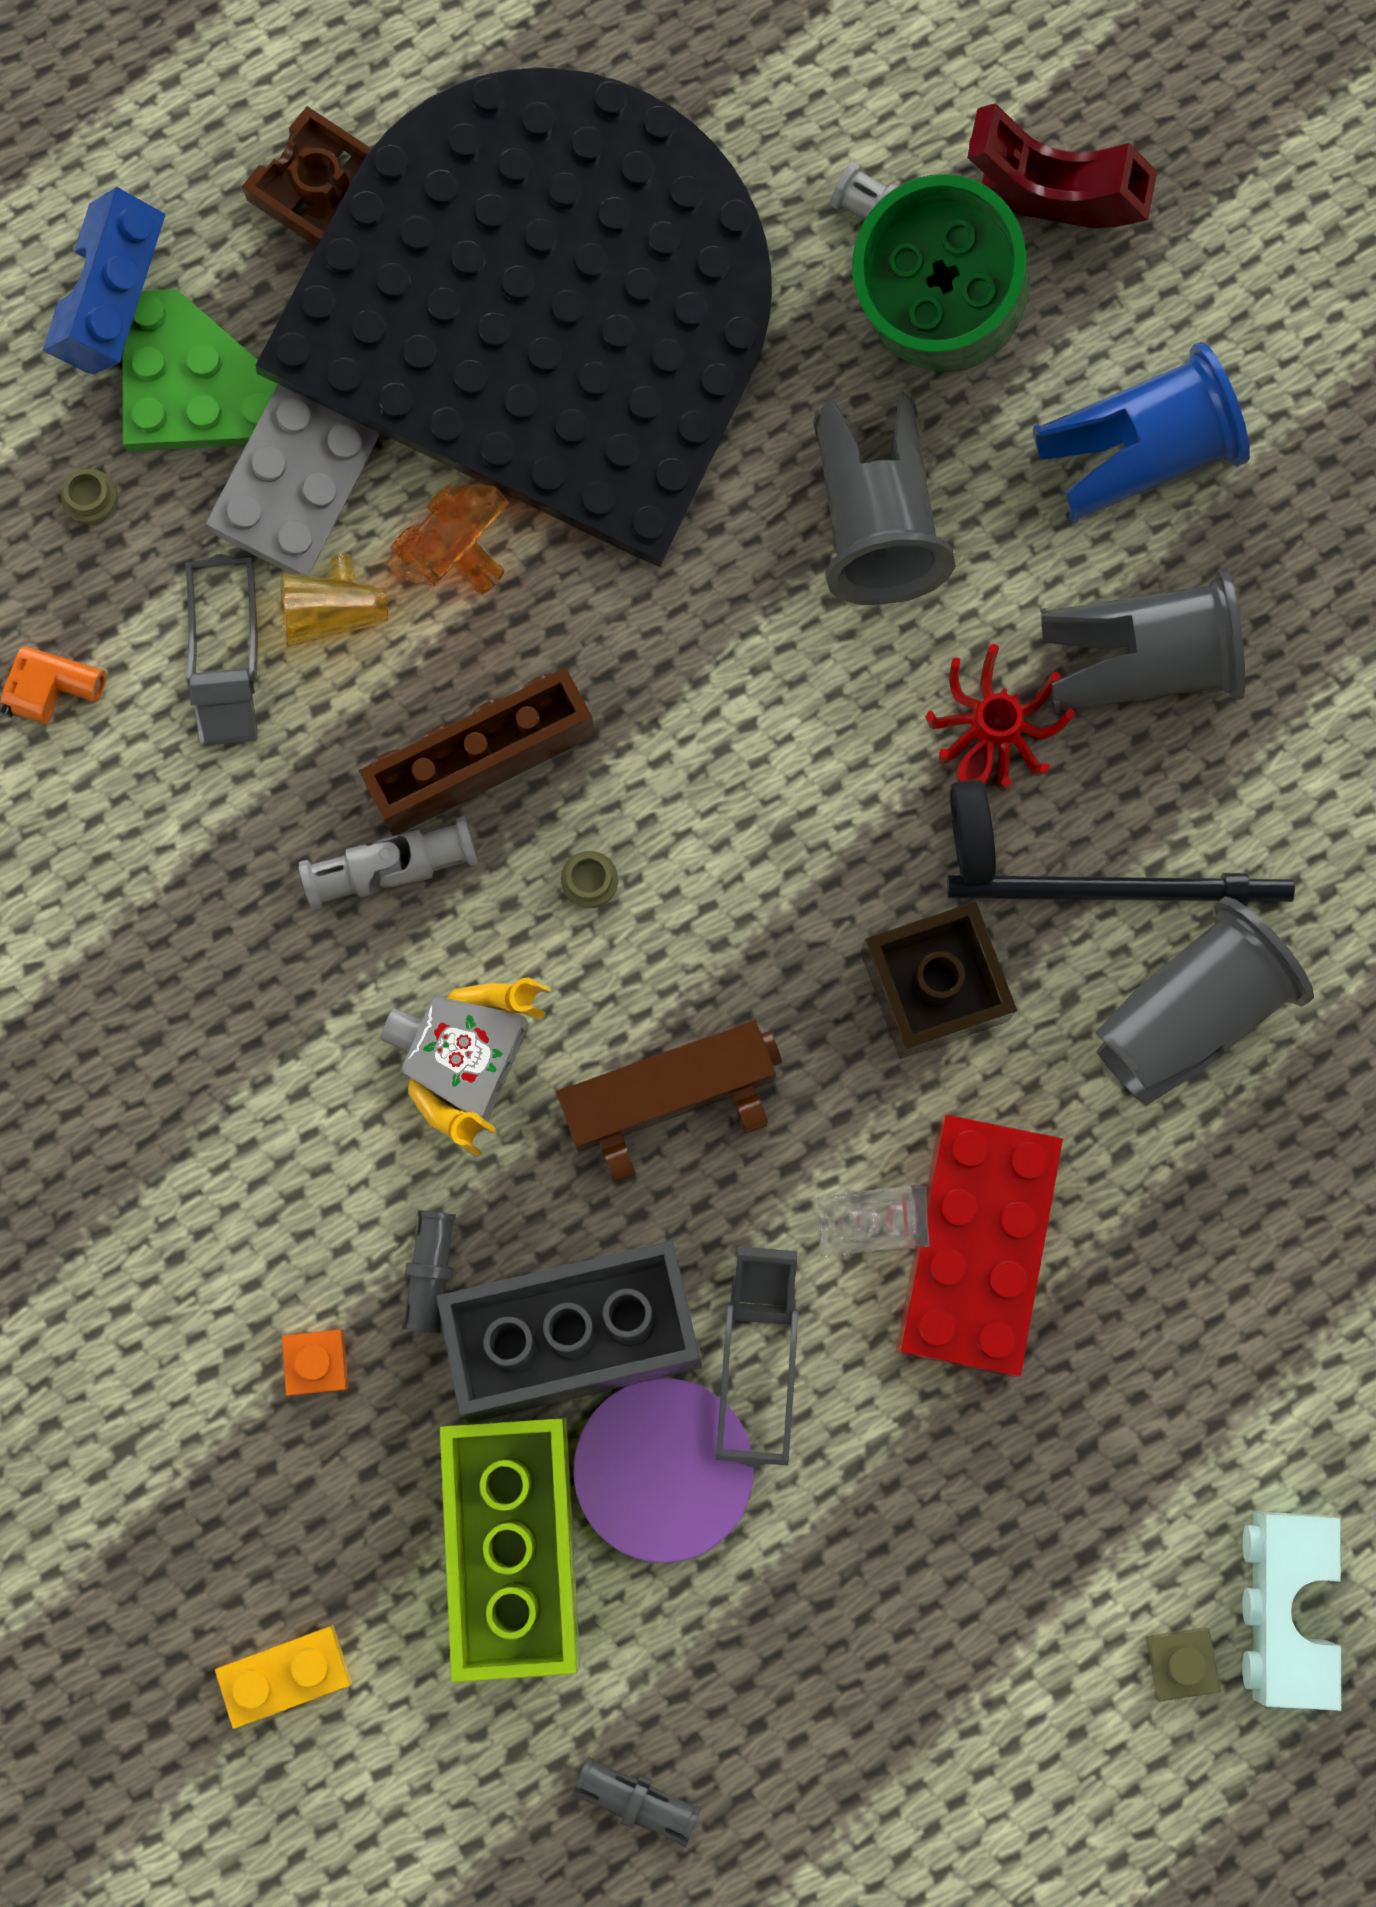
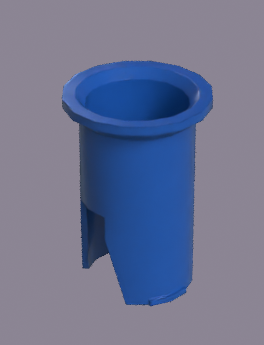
[1032,342,1250,525]

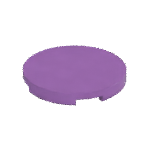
[573,1378,754,1563]

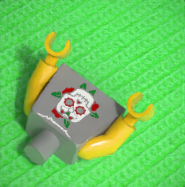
[381,978,551,1157]

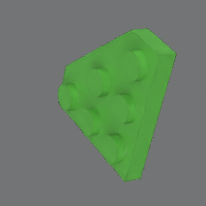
[123,289,278,451]

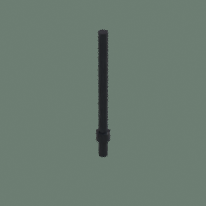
[947,873,1295,907]

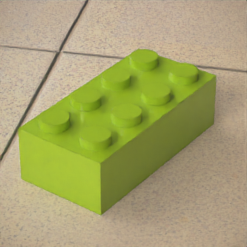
[440,1417,581,1683]

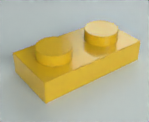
[215,1624,352,1729]

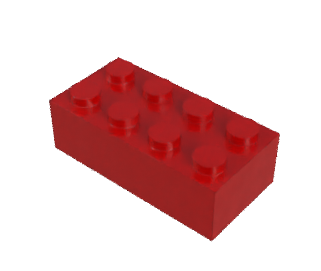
[895,1114,1063,1377]

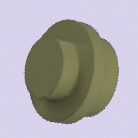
[61,469,118,524]
[561,851,618,908]

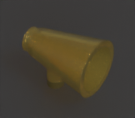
[280,554,388,648]

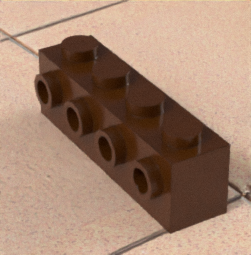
[359,668,595,836]

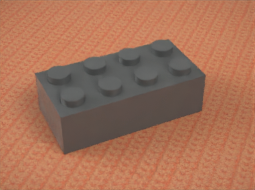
[436,1240,702,1424]

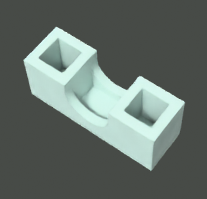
[1242,1512,1341,1711]

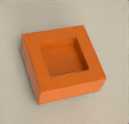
[282,1329,348,1396]

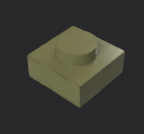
[1146,1627,1221,1701]

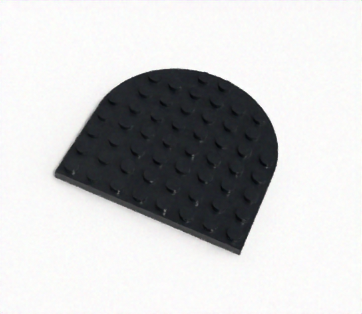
[255,67,772,567]

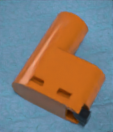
[0,646,107,724]

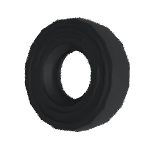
[950,780,996,884]

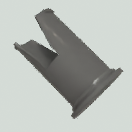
[813,392,956,605]
[1040,568,1245,715]
[1095,897,1314,1106]

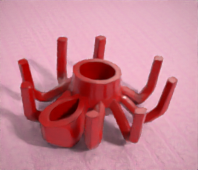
[925,644,1075,792]

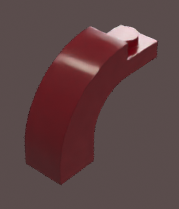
[967,103,1157,228]

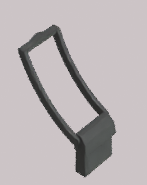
[185,554,258,746]
[716,1246,798,1467]

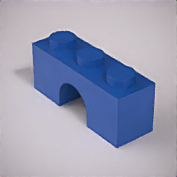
[42,187,166,374]

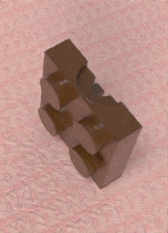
[241,106,372,247]

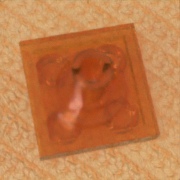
[383,484,510,595]

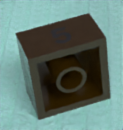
[860,901,1017,1059]

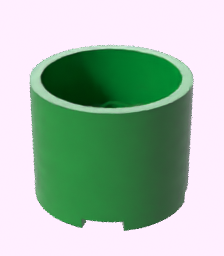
[852,174,1029,372]

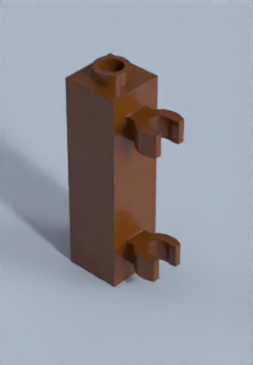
[556,1019,782,1182]

